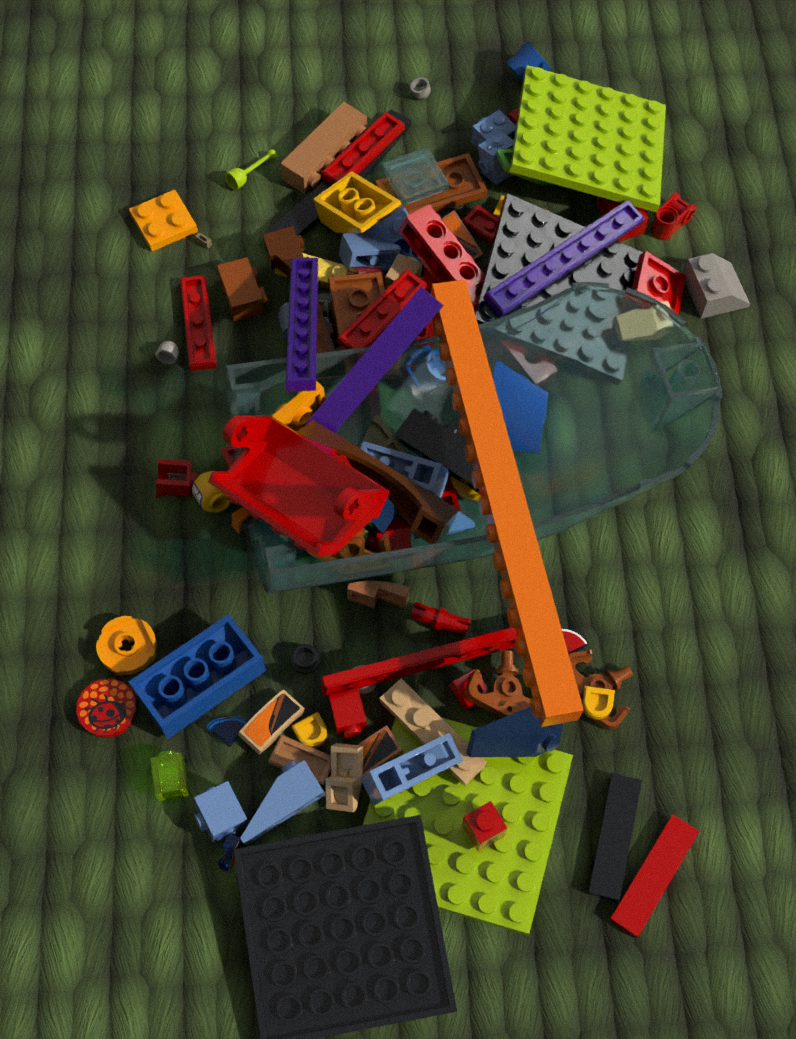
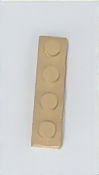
[379,679,487,787]

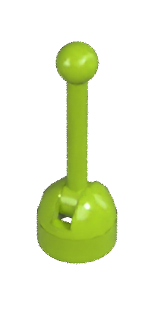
[225,149,277,190]

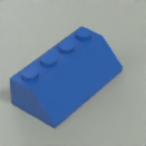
[129,614,266,740]

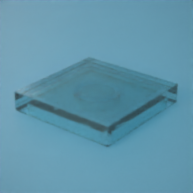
[382,147,449,206]

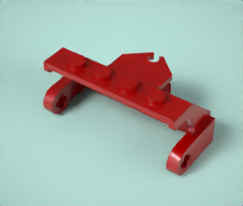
[208,415,390,557]

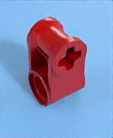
[651,192,697,240]

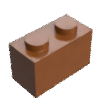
[217,257,267,322]

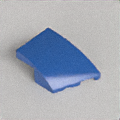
[493,361,549,454]

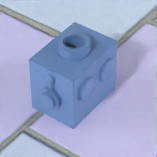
[471,110,516,149]
[478,132,514,185]
[194,781,247,843]

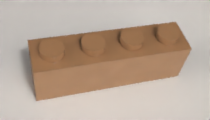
[280,102,367,194]

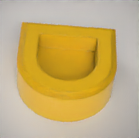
[582,686,615,720]
[292,712,327,749]

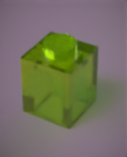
[150,750,189,801]

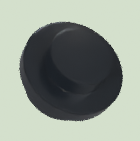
[290,644,320,674]

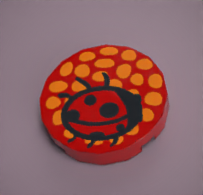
[76,679,137,738]

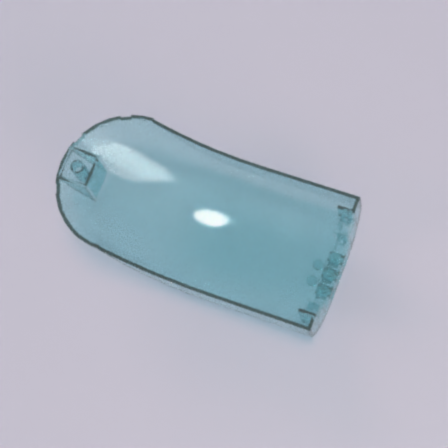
[226,282,723,594]

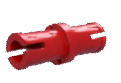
[410,601,471,637]

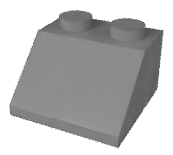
[683,253,750,318]

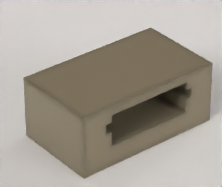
[195,232,212,249]

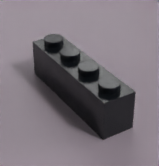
[394,408,480,494]

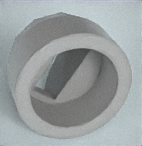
[410,77,431,100]
[155,341,179,365]

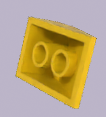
[313,171,401,234]

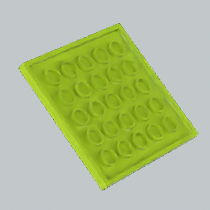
[509,65,666,212]
[363,717,573,936]

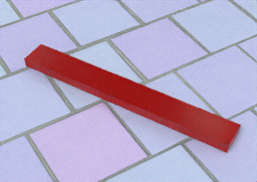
[320,627,517,697]

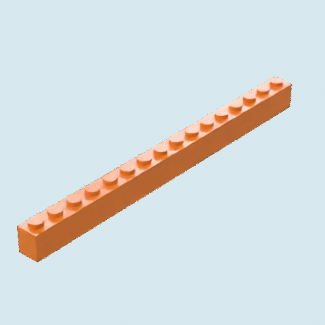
[431,279,584,727]

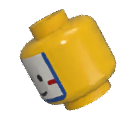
[192,471,231,512]

